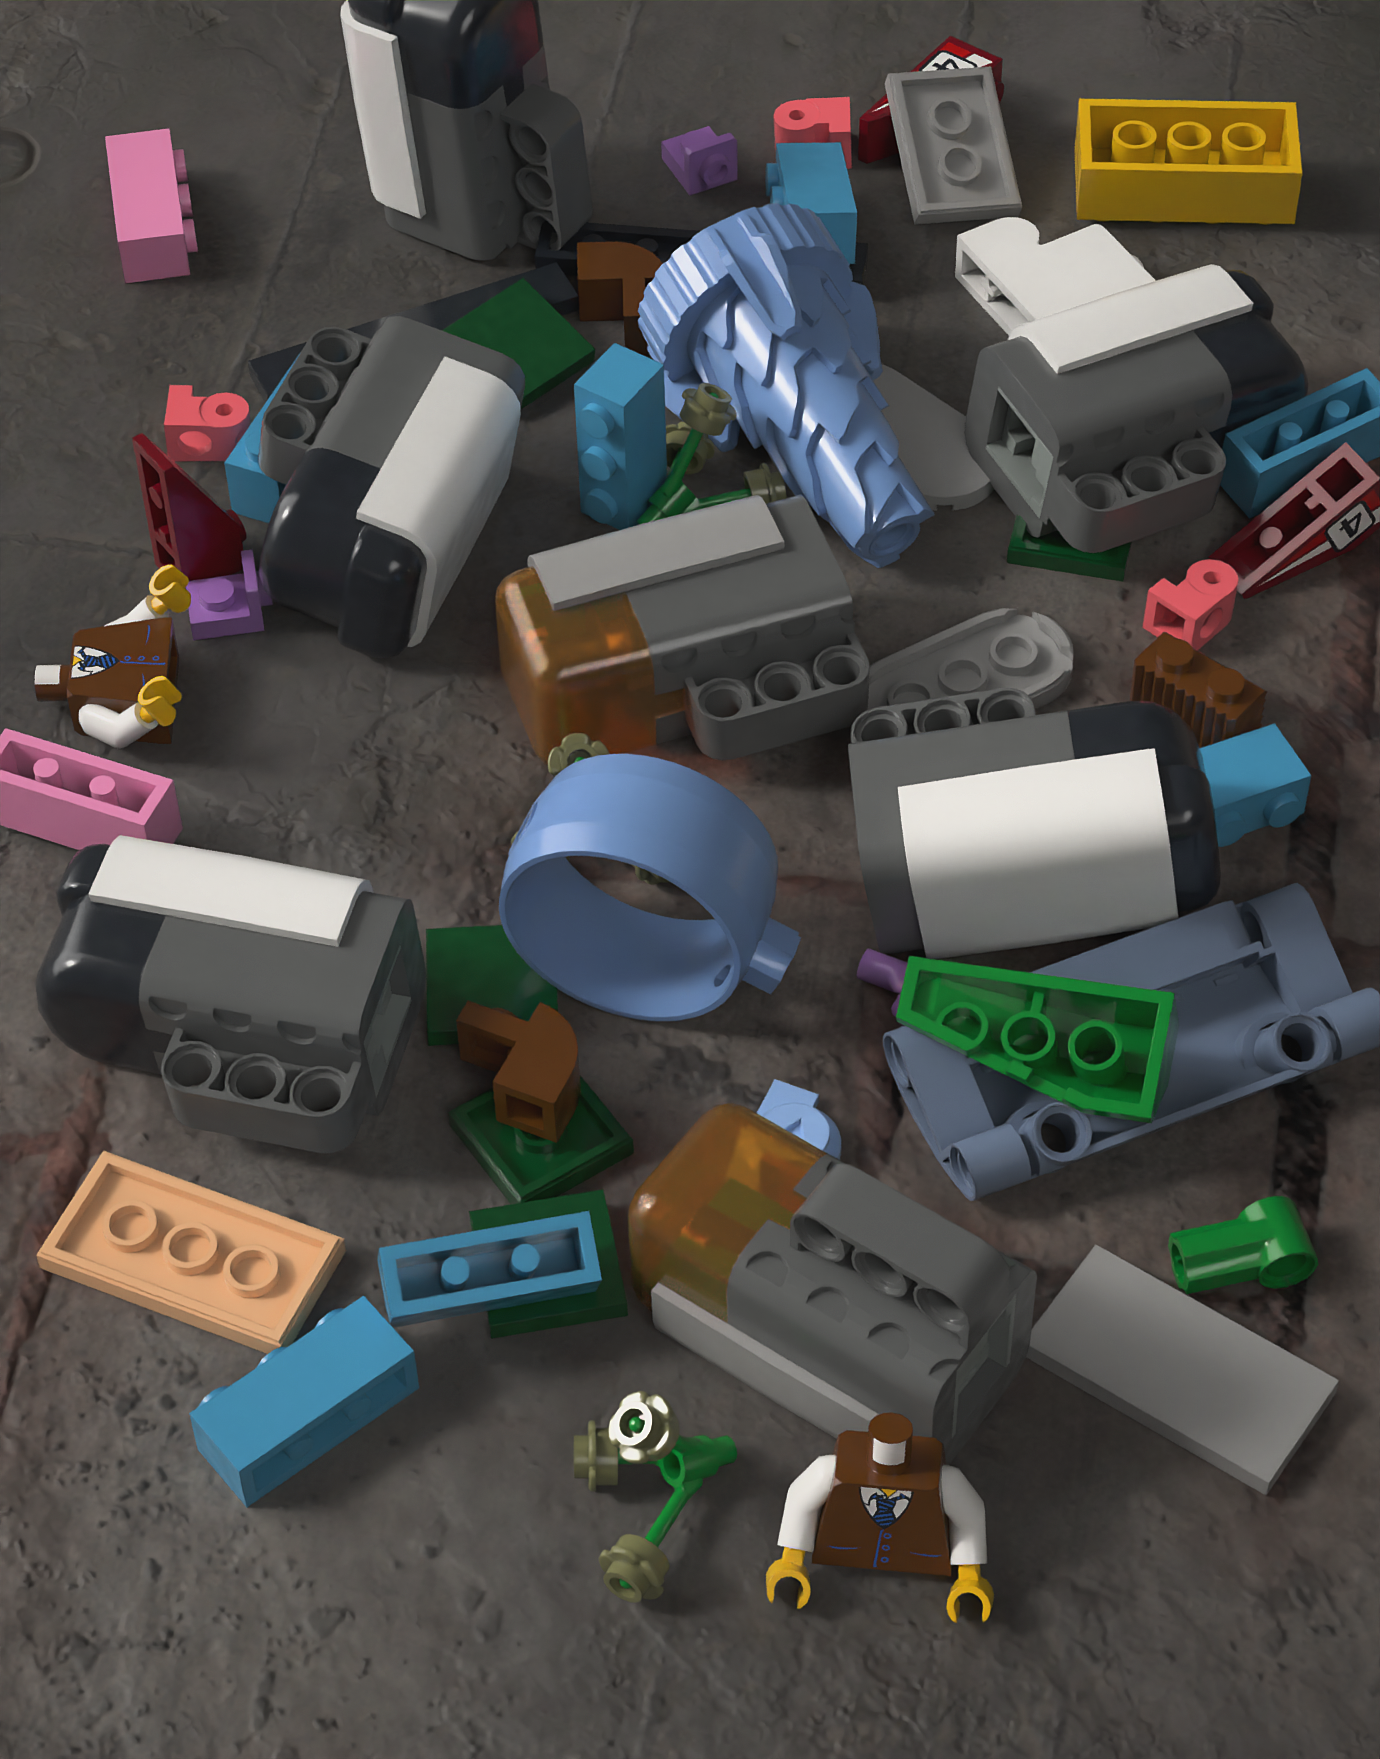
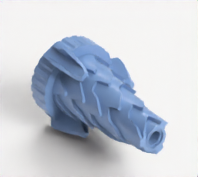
[638,203,935,568]

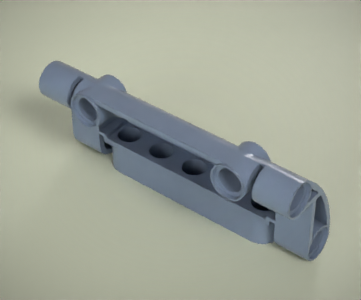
[883,883,1380,1201]

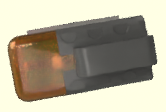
[495,494,870,766]
[628,1103,1037,1465]

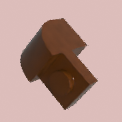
[577,242,663,357]
[456,1000,581,1143]

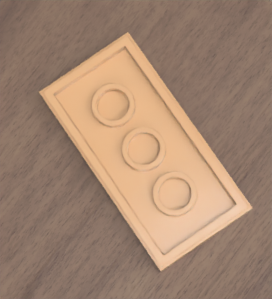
[36,1151,346,1354]

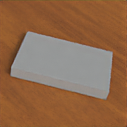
[884,66,1022,225]

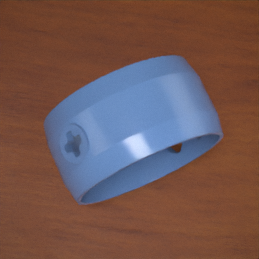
[499,754,801,1021]

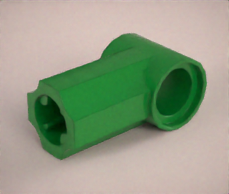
[1168,1196,1318,1294]

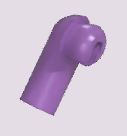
[857,948,907,1017]

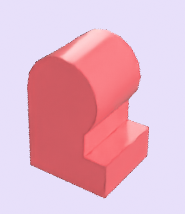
[774,97,852,169]
[164,385,251,462]
[1142,559,1239,650]

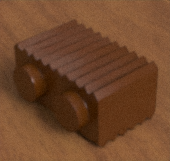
[1130,632,1268,748]

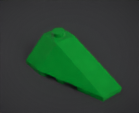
[896,956,1179,1123]

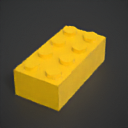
[1075,98,1302,225]

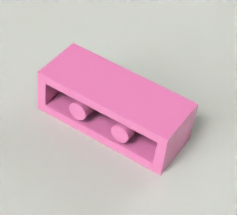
[105,128,198,284]
[0,728,183,850]

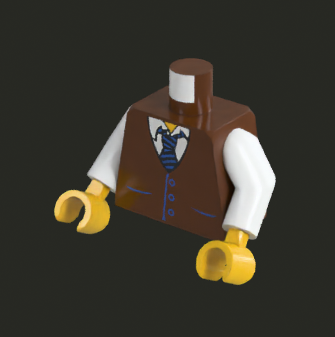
[35,565,191,749]
[766,1412,994,1623]

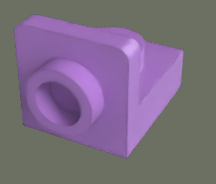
[661,126,737,196]
[186,549,273,640]

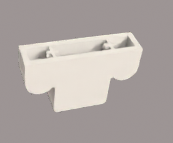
[955,217,1156,335]

